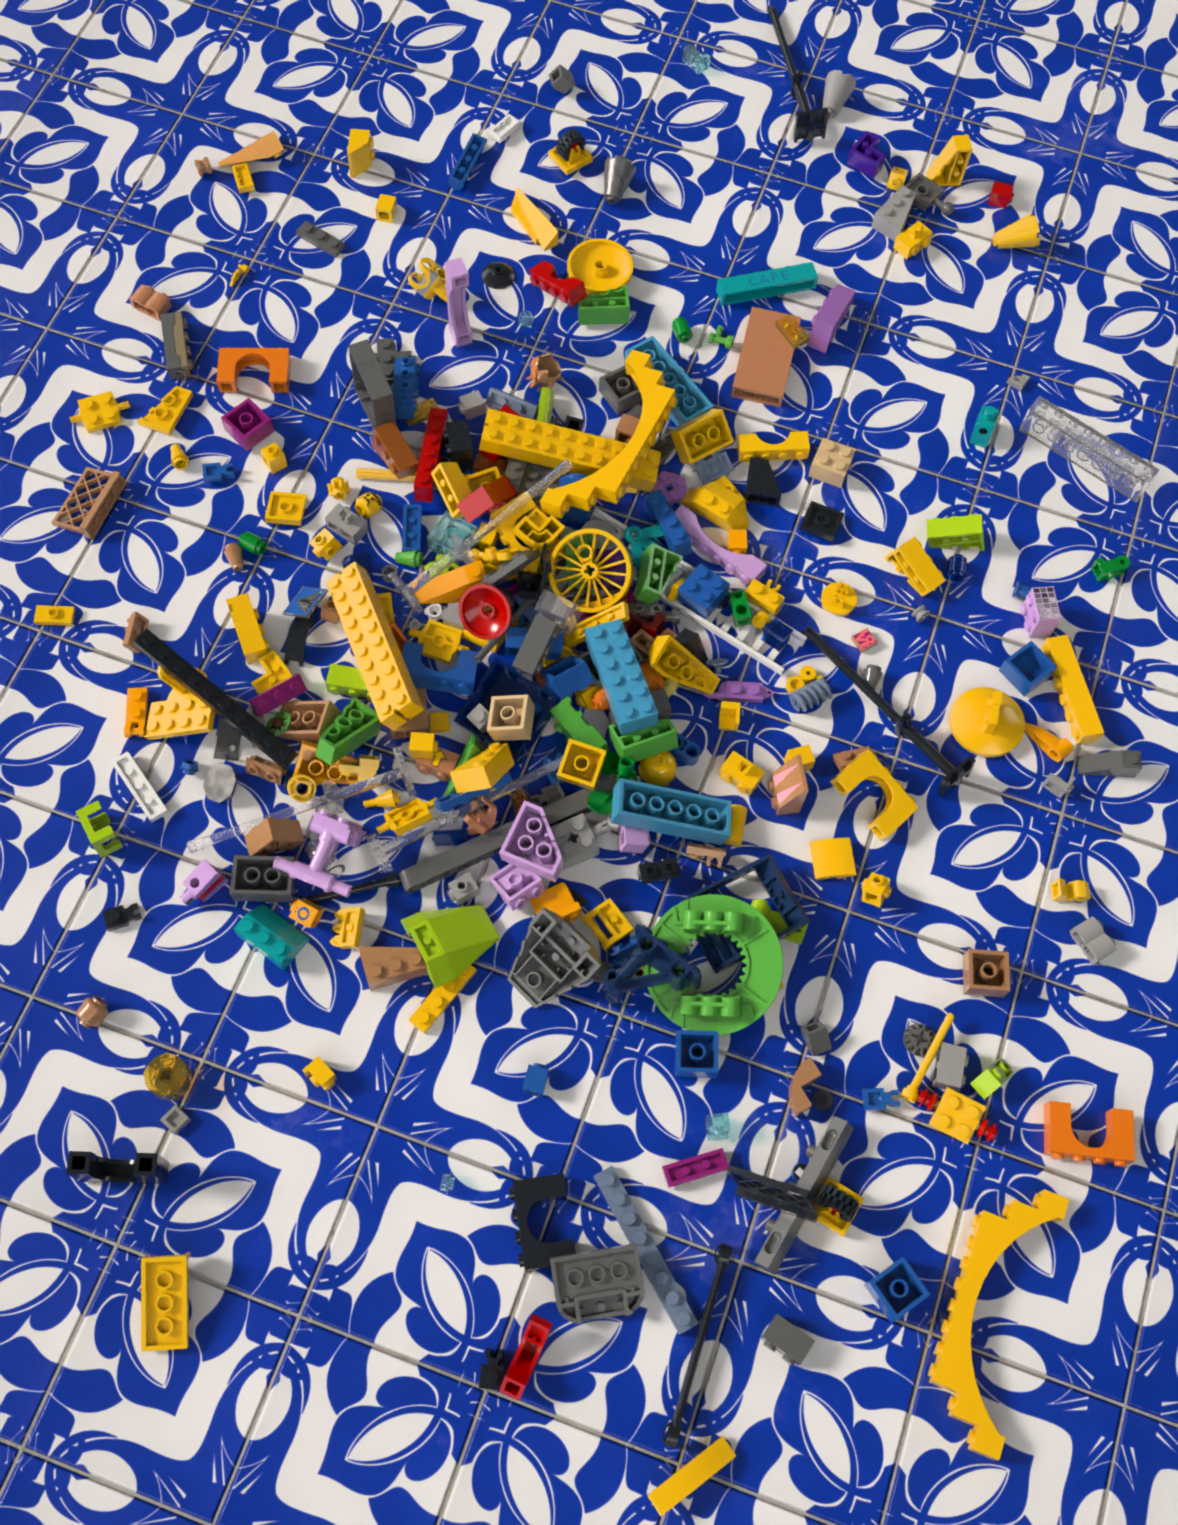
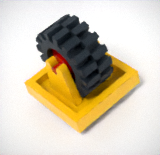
[548,129,593,175]
[817,1176,864,1237]

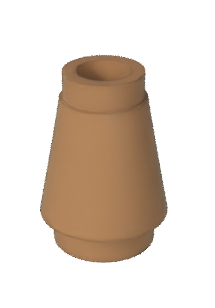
[224,543,244,571]

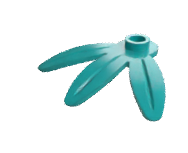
[624,525,664,571]

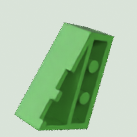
[635,543,683,604]
[609,719,678,763]

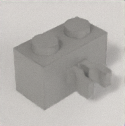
[325,503,368,546]

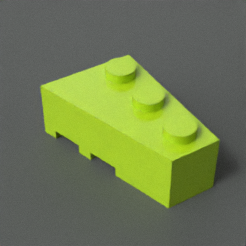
[927,514,985,551]

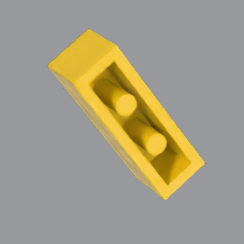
[431,462,472,518]

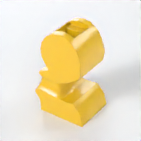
[1050,878,1091,902]

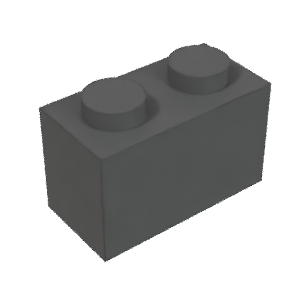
[760,1314,815,1366]

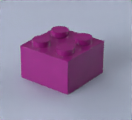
[221,398,274,451]

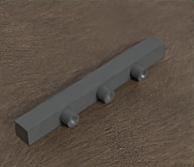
[754,1116,854,1275]

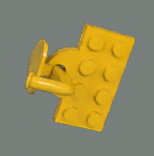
[144,665,215,740]

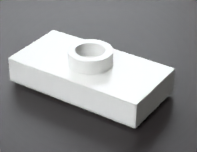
[488,114,521,143]

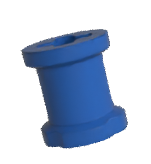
[1012,581,1035,599]

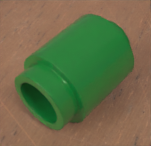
[672,317,693,343]
[238,531,267,555]

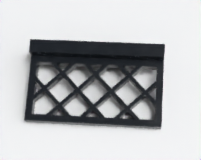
[727,1165,823,1223]

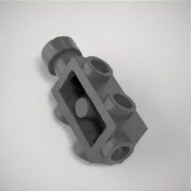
[626,603,680,629]

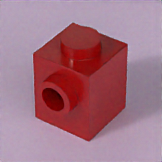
[987,181,1014,209]

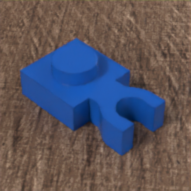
[202,462,235,483]
[862,1088,901,1112]

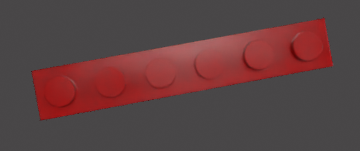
[414,407,448,503]

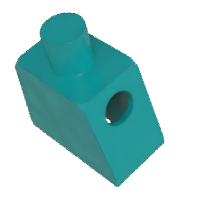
[969,405,999,448]

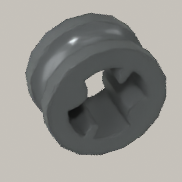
[381,565,398,583]

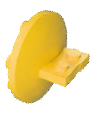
[949,687,1025,757]

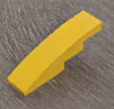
[647,1436,736,1516]

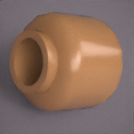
[77,996,109,1028]

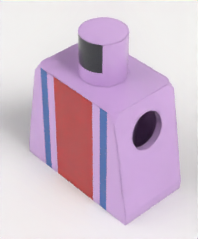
[180,859,229,905]

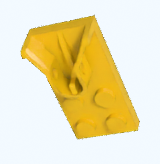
[141,1252,191,1351]

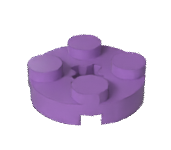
[652,471,687,506]

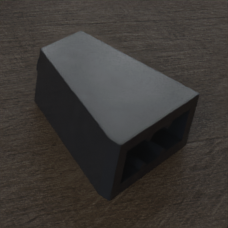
[744,457,781,507]

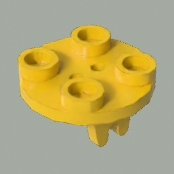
[821,581,857,616]

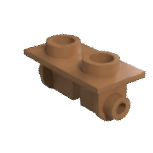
[246,755,287,785]

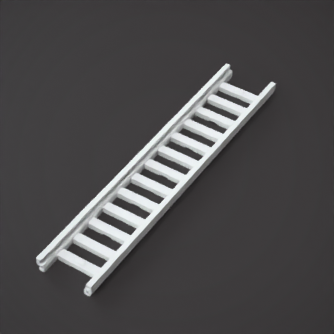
[592,508,807,675]

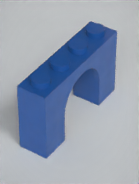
[402,641,479,696]

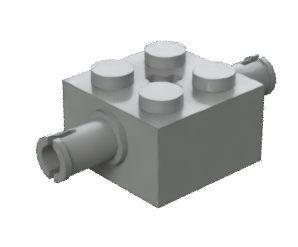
[550,813,611,870]

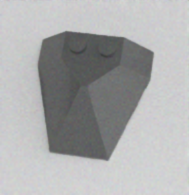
[507,907,602,1008]

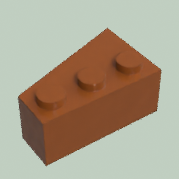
[372,421,419,480]

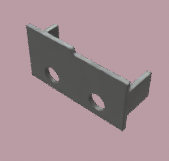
[213,717,242,761]

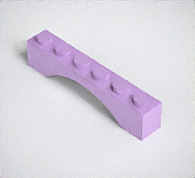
[444,258,472,348]
[675,505,767,586]

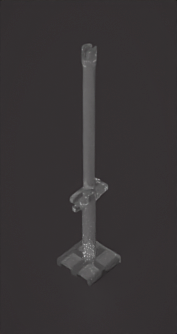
[388,459,573,615]
[187,746,416,853]
[363,755,563,873]

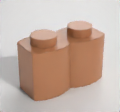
[129,285,172,321]

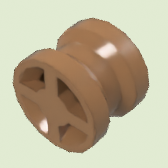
[194,157,213,177]

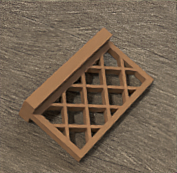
[52,467,127,540]

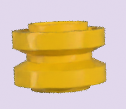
[287,774,316,803]

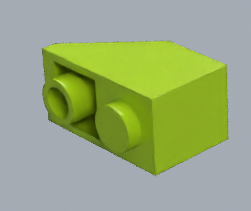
[970,1058,1014,1100]

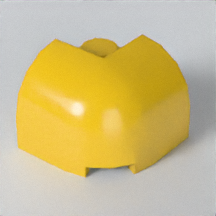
[513,507,565,549]

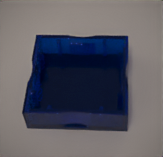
[454,658,561,765]

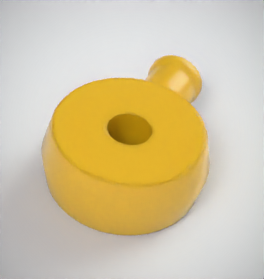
[799,666,822,683]

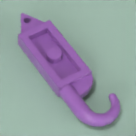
[700,681,775,703]

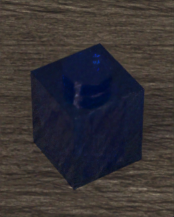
[761,618,793,652]

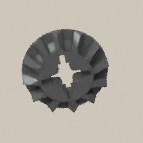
[903,1023,935,1056]

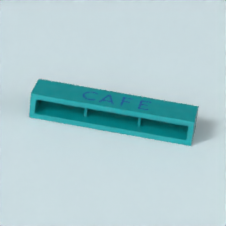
[716,262,818,306]

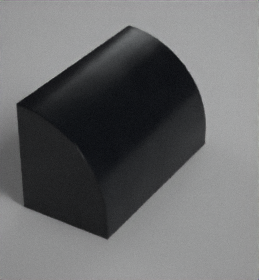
[674,628,708,664]

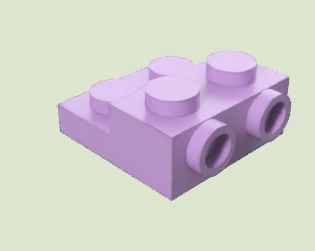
[488,864,545,911]

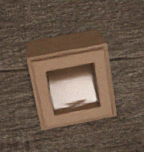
[320,599,340,624]

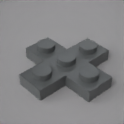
[374,338,412,384]

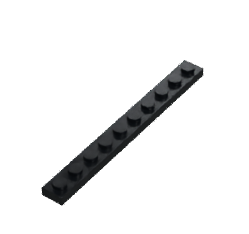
[133,629,299,770]

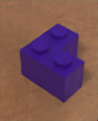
[847,131,886,179]

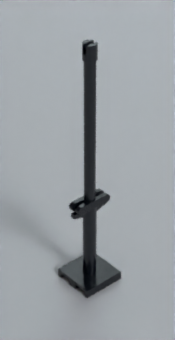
[767,5,829,143]
[802,626,976,798]

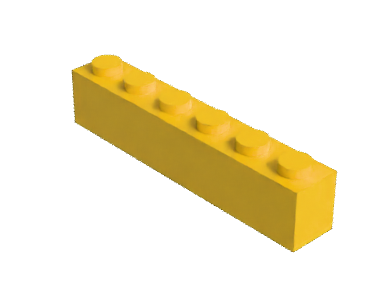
[1041,635,1104,745]

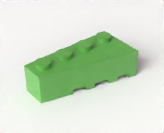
[315,697,382,766]

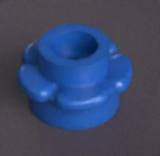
[180,760,199,775]

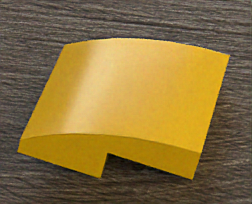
[809,838,857,881]

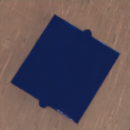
[432,829,471,846]

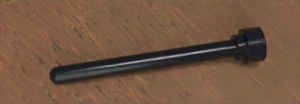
[305,872,399,903]

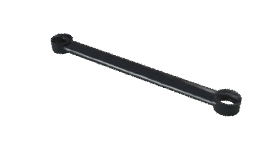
[662,1243,733,1448]

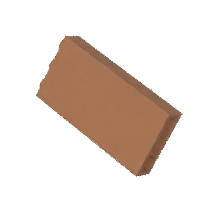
[731,307,801,408]

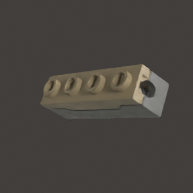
[160,311,193,380]

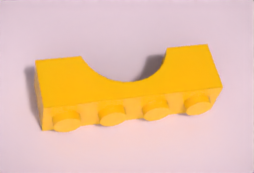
[736,431,810,462]

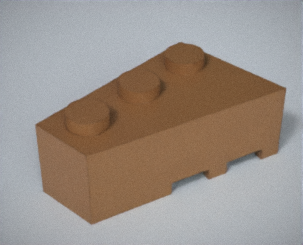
[358,946,428,991]

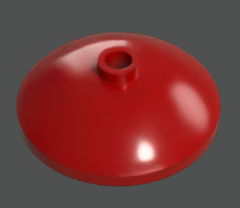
[459,584,512,640]

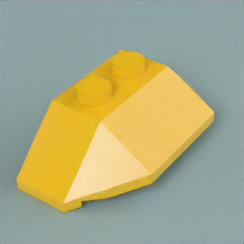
[680,481,749,532]

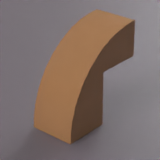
[788,1057,822,1117]

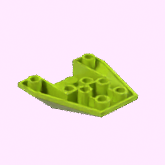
[401,905,500,989]

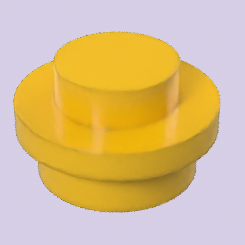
[752,611,771,629]

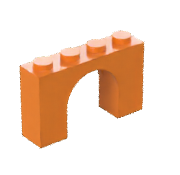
[216,347,291,393]
[1044,1101,1135,1167]

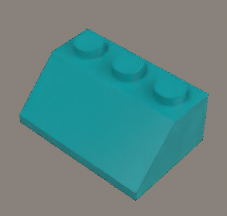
[234,904,310,970]

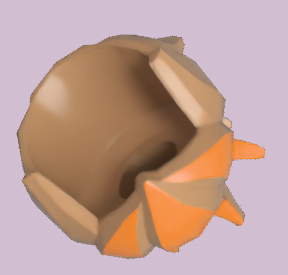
[526,353,564,393]

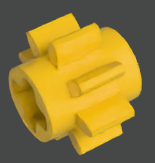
[327,477,350,500]

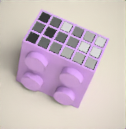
[1020,586,1061,638]

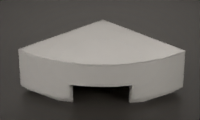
[1006,374,1030,391]

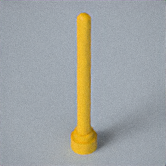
[900,1013,954,1104]

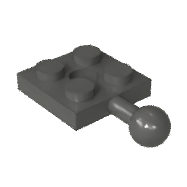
[905,172,954,216]

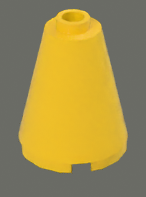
[992,214,1040,249]

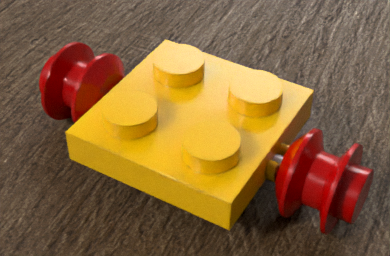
[917,1086,999,1145]

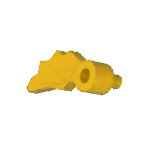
[229,264,250,287]

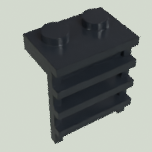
[517,543,552,601]

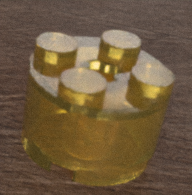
[143,1053,192,1101]

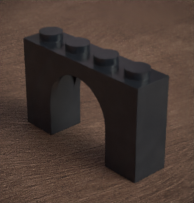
[66,1151,169,1184]
[509,1173,576,1272]

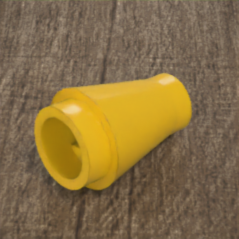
[170,444,189,470]

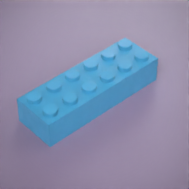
[624,336,714,426]
[585,618,658,735]
[611,778,732,846]

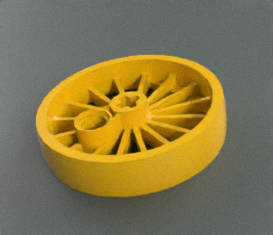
[549,528,633,613]

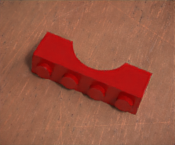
[529,260,587,307]

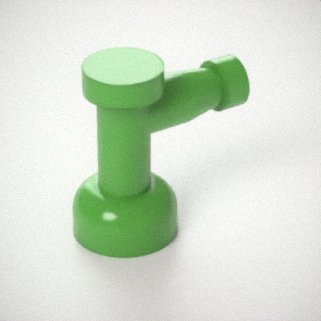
[708,325,734,350]

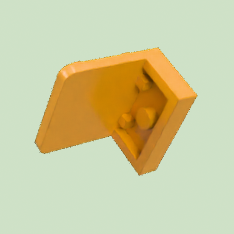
[530,883,582,922]

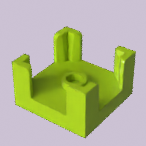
[76,801,123,858]

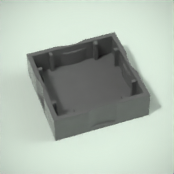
[348,339,397,431]

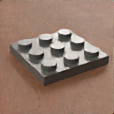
[480,548,541,586]

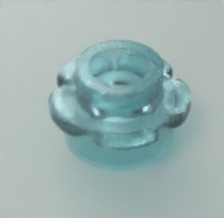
[518,311,534,327]
[440,1172,455,1194]

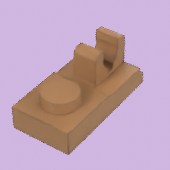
[122,612,149,654]
[686,842,726,868]

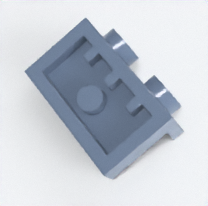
[691,451,735,485]

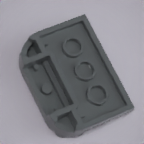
[505,458,564,501]
[550,1243,644,1324]

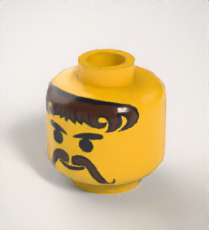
[355,491,382,518]

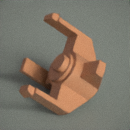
[463,795,497,836]

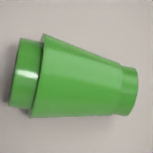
[395,550,423,568]

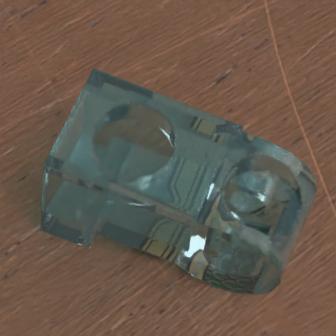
[682,44,710,74]

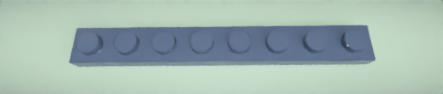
[593,1166,699,1335]

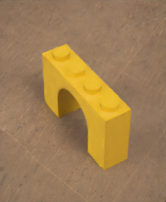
[489,491,566,574]
[830,749,919,840]

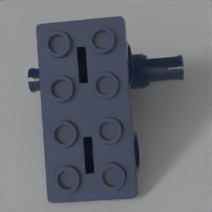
[603,924,702,1006]

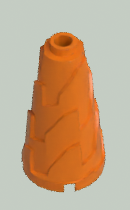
[591,659,664,711]

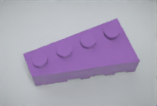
[807,284,856,353]

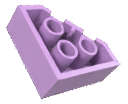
[499,800,564,882]

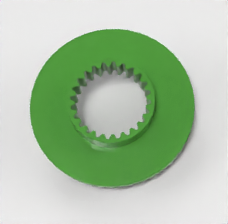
[644,894,784,1035]

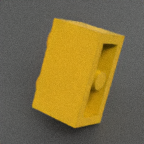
[893,221,933,259]
[744,579,785,617]
[719,751,765,796]

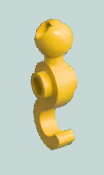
[468,547,518,563]

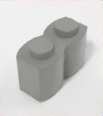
[1069,916,1117,965]

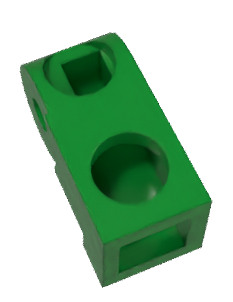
[1091,555,1130,582]
[728,589,752,627]

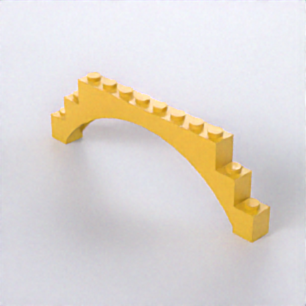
[540,350,677,519]
[928,1189,1069,1460]

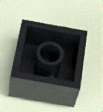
[443,420,473,471]

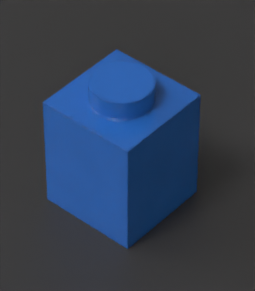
[522,1063,549,1098]

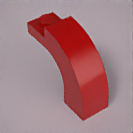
[499,1314,553,1401]

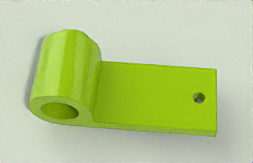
[751,898,809,945]

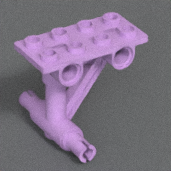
[273,810,367,898]

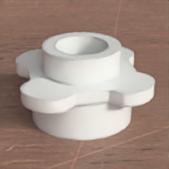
[424,604,443,621]

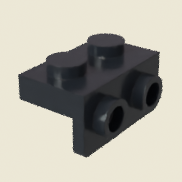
[637,858,681,884]

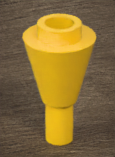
[363,789,400,809]

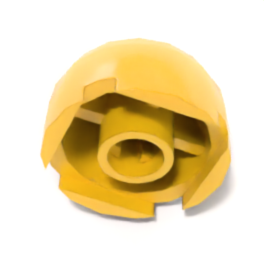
[639,751,677,787]

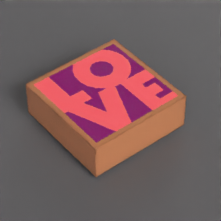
[851,628,878,653]

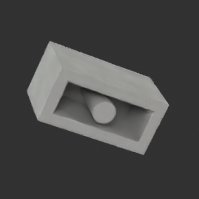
[931,1042,969,1091]

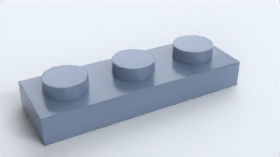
[485,387,539,420]

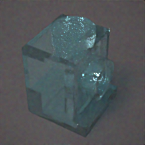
[705,1113,730,1141]

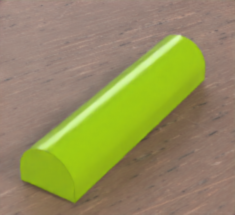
[537,387,554,424]

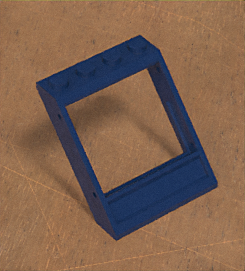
[683,854,810,974]

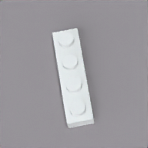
[111,751,169,823]

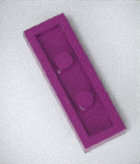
[248,673,307,717]
[662,1148,729,1188]

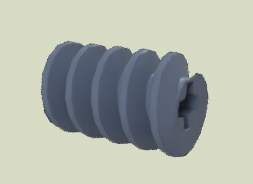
[789,678,832,712]

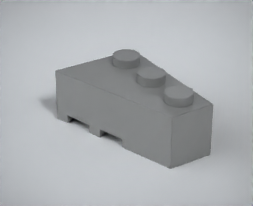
[871,185,916,242]

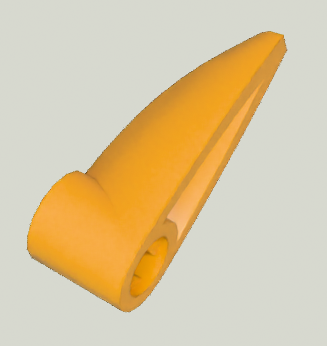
[1025,722,1074,762]

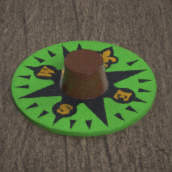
[266,711,291,736]

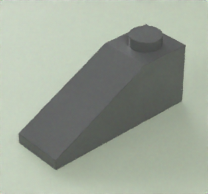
[1076,750,1142,777]

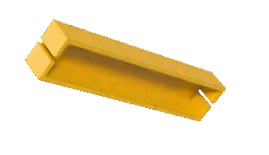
[479,408,661,493]
[326,561,424,731]

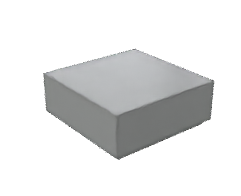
[160,1104,191,1135]

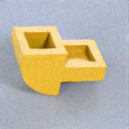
[339,755,380,781]

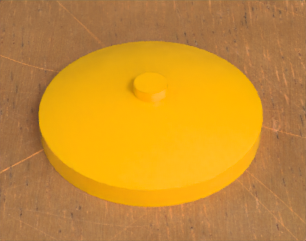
[567,239,633,295]

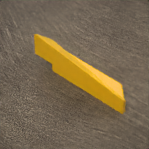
[511,188,559,251]

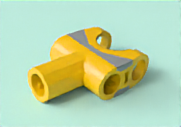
[408,257,447,303]

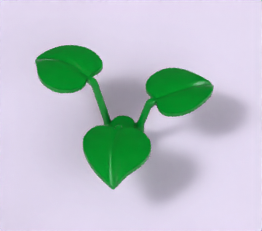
[587,750,638,814]

